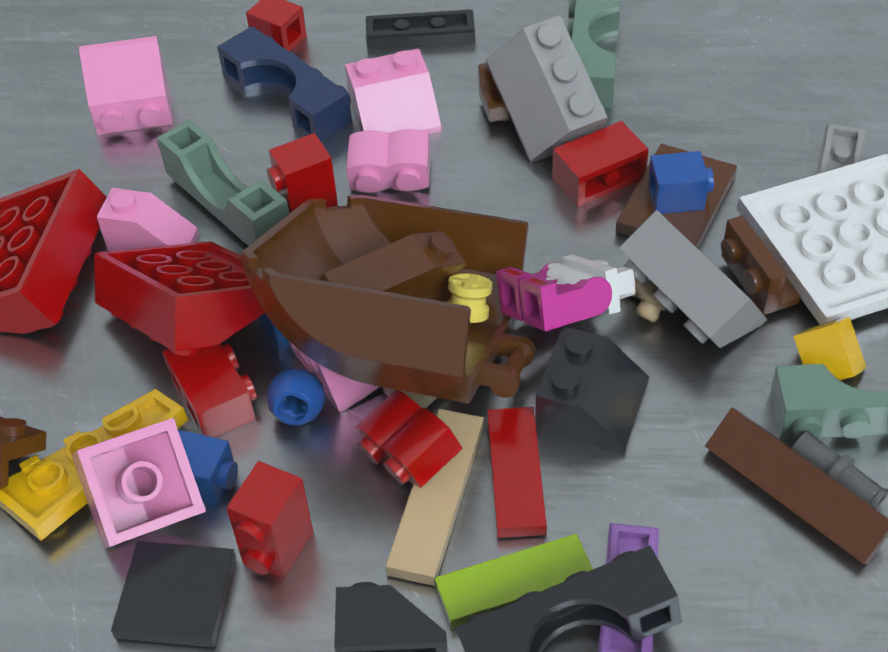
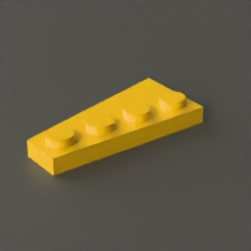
[0,389,189,541]

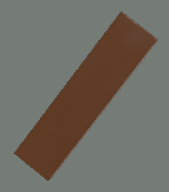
[705,407,888,564]

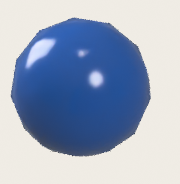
[267,368,325,426]

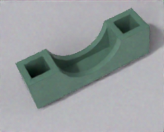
[566,0,621,108]
[157,119,289,246]
[770,364,888,439]

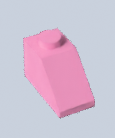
[97,188,199,251]

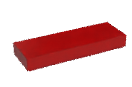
[487,407,547,538]

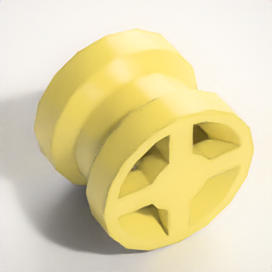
[447,273,492,323]

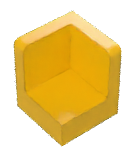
[793,316,866,380]

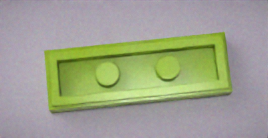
[434,533,593,629]

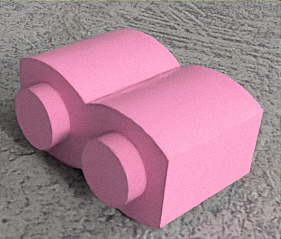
[346,129,431,193]

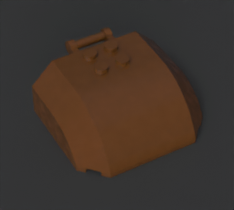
[241,195,536,403]

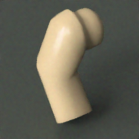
[632,277,666,322]

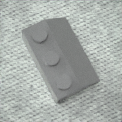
[486,15,607,163]
[619,210,767,348]

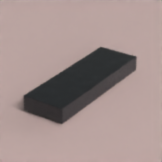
[366,9,475,49]

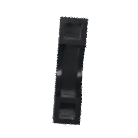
[455,546,682,652]

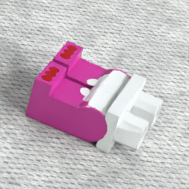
[496,254,635,331]

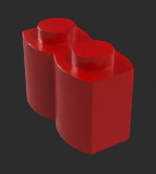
[355,390,463,488]

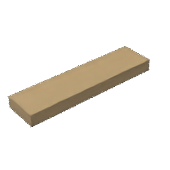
[386,409,484,586]

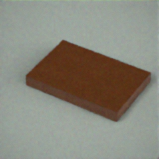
[615,143,737,249]

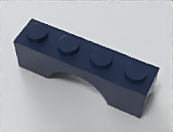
[217,26,352,142]

